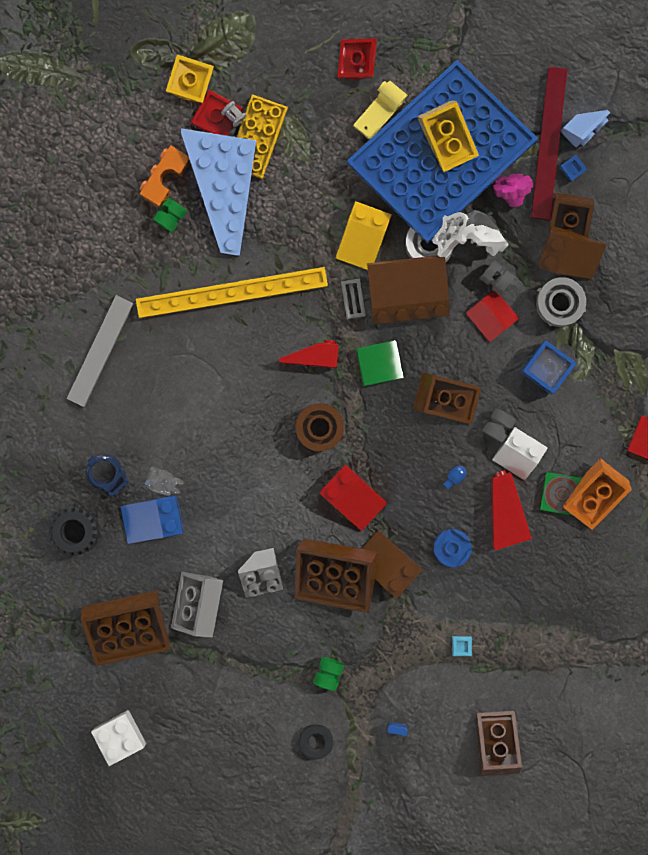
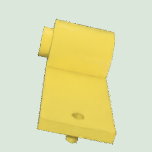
[353,81,408,140]

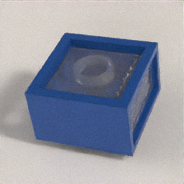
[520,340,577,395]

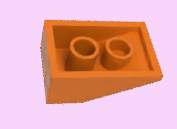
[563,458,632,530]

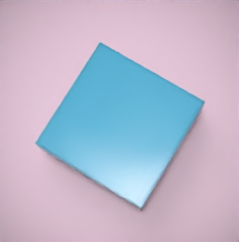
[452,636,472,656]

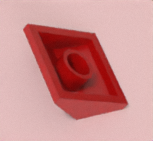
[337,38,377,80]
[466,291,519,343]

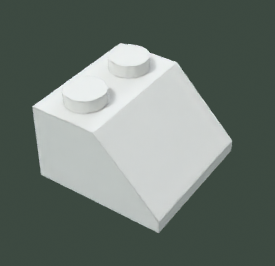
[492,427,547,480]

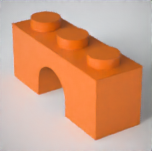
[139,145,191,209]

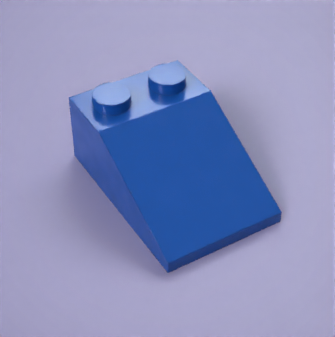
[120,495,184,544]

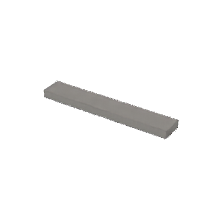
[67,295,134,407]

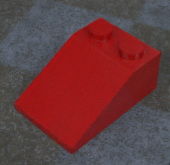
[319,464,387,531]

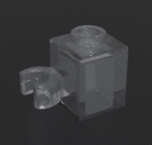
[145,466,184,496]

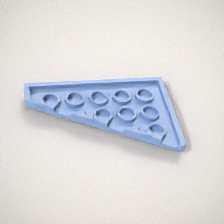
[181,128,256,256]

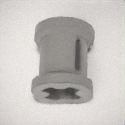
[221,101,247,127]

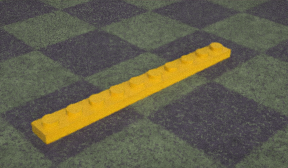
[136,267,328,318]

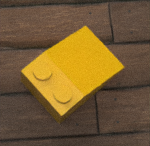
[417,100,479,172]
[335,201,392,270]

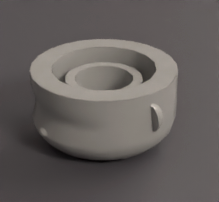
[536,277,586,327]

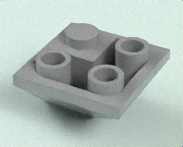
[238,548,283,598]

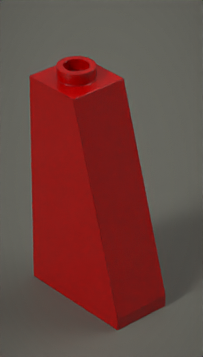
[491,470,532,550]

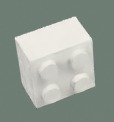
[91,710,146,766]

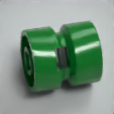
[152,197,188,234]
[313,657,345,691]

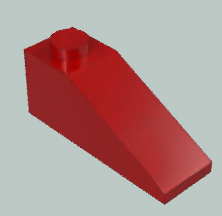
[279,340,339,368]

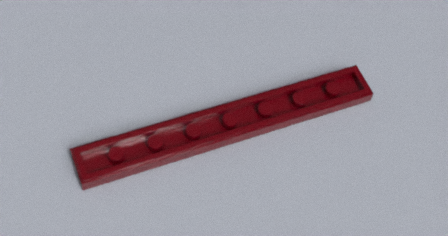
[531,66,568,221]

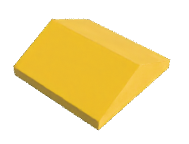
[166,55,214,103]

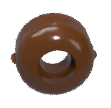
[294,403,345,451]

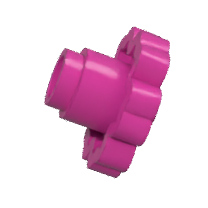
[493,174,533,207]

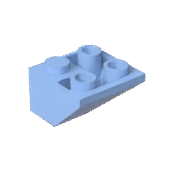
[561,110,610,148]

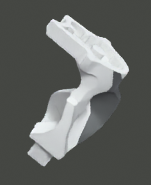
[432,210,508,257]

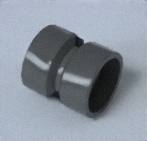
[479,260,516,295]
[482,408,517,444]

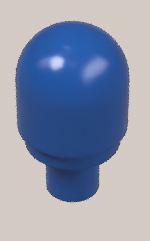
[443,466,467,490]

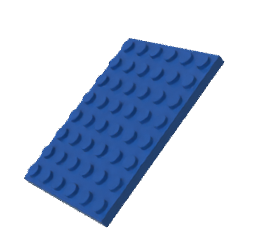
[347,60,538,243]

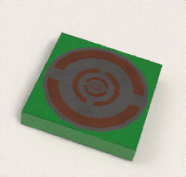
[539,472,582,515]

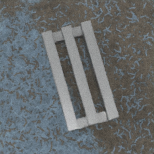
[341,278,366,320]

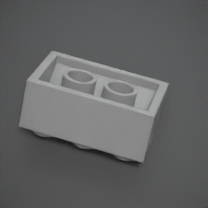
[171,571,223,637]

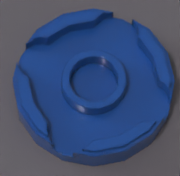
[433,529,472,567]

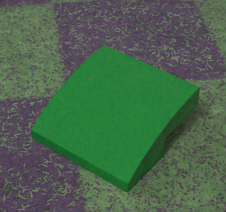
[355,340,404,386]

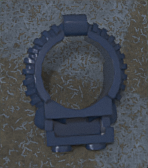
[85,454,129,497]

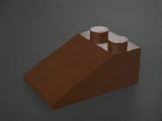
[548,192,594,237]
[538,225,606,279]
[413,372,481,424]
[362,530,422,599]
[476,711,522,776]

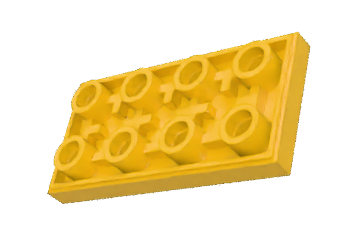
[237,95,288,180]

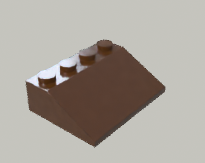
[367,255,450,324]
[295,538,378,613]
[81,590,171,666]

